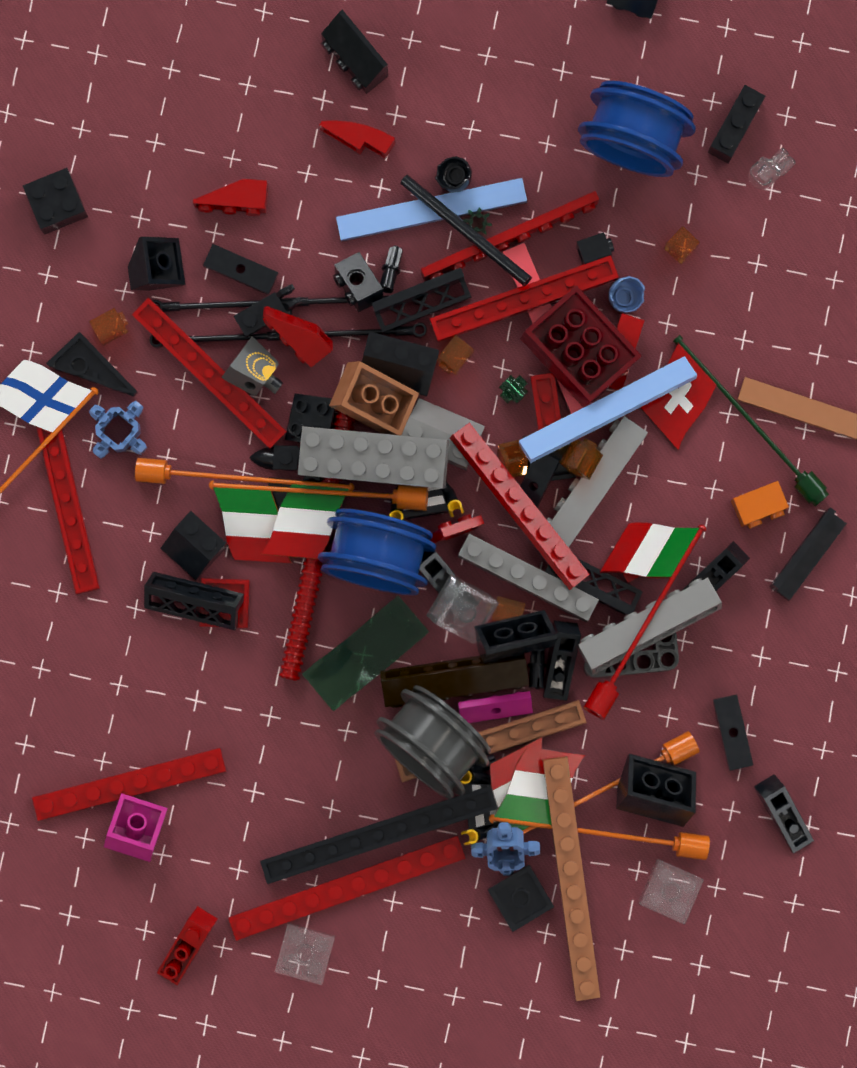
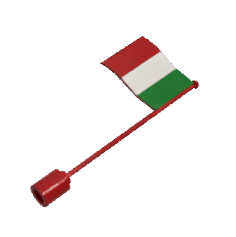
[583,522,706,720]

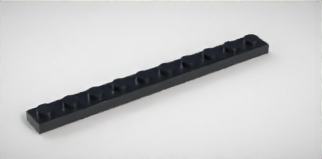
[260,785,499,884]

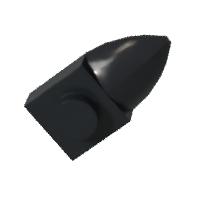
[250,445,298,471]

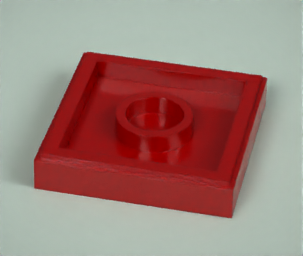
[199,578,250,628]

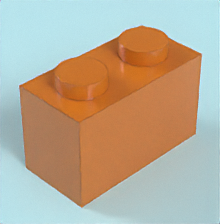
[731,481,789,529]

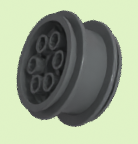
[374,685,491,799]

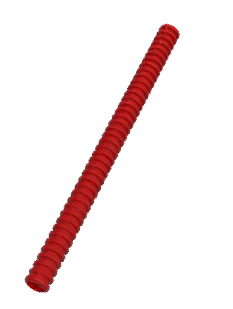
[279,410,356,681]

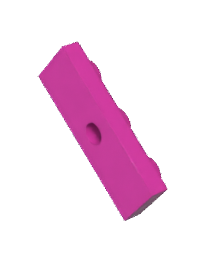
[458,691,533,723]

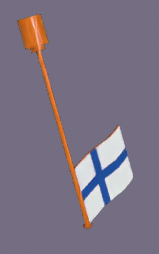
[0,360,98,494]

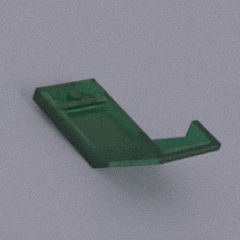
[302,595,430,711]

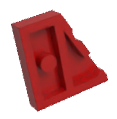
[430,514,484,544]

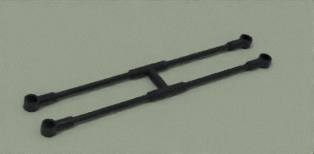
[149,296,427,348]

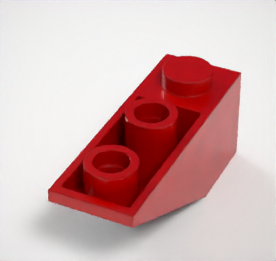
[193,179,268,216]
[263,306,333,368]
[157,906,218,985]

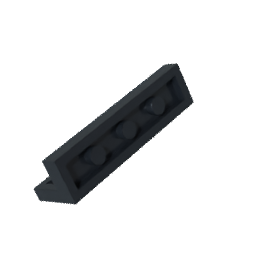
[371,268,471,333]
[769,507,847,601]
[545,558,643,616]
[144,572,244,630]

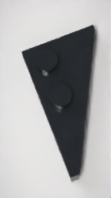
[46,332,138,397]

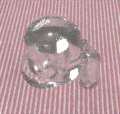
[748,148,796,189]

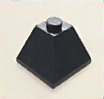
[128,236,186,291]

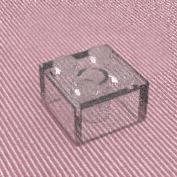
[426,574,499,645]
[638,859,704,925]
[275,923,336,985]

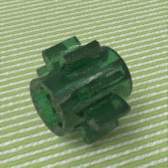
[462,207,492,235]
[499,375,529,404]

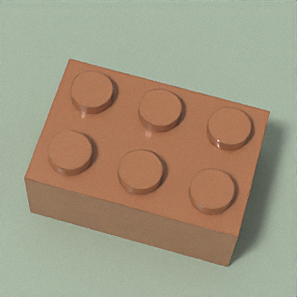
[329,361,419,435]

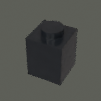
[576,232,614,265]

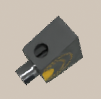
[221,337,283,395]

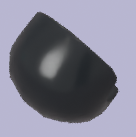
[435,156,472,193]

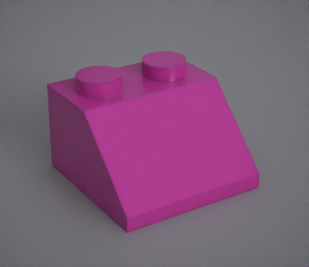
[104,793,168,862]

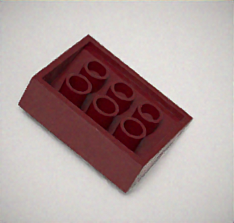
[520,285,642,408]

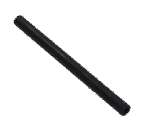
[400,175,532,286]

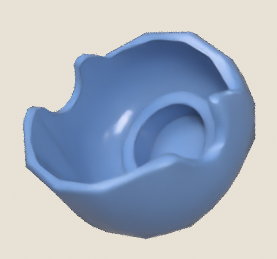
[609,276,645,314]

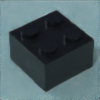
[23,168,88,235]

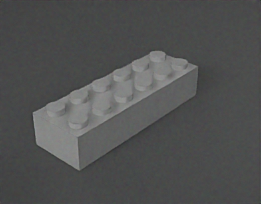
[298,426,450,489]

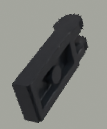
[234,284,303,338]

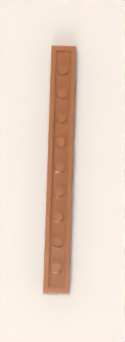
[542,756,600,1001]

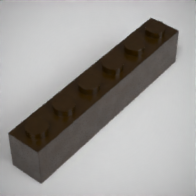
[380,654,529,708]

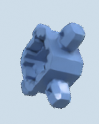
[89,401,147,459]
[471,822,540,876]

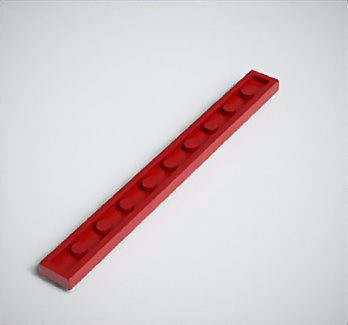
[228,835,466,941]

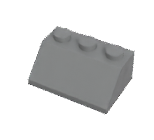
[401,398,485,470]

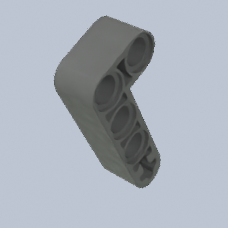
[583,633,679,678]

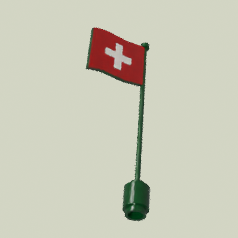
[640,335,829,507]

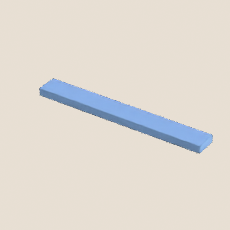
[336,178,527,241]
[519,356,697,463]

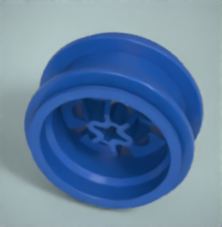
[578,81,696,177]
[318,509,436,595]

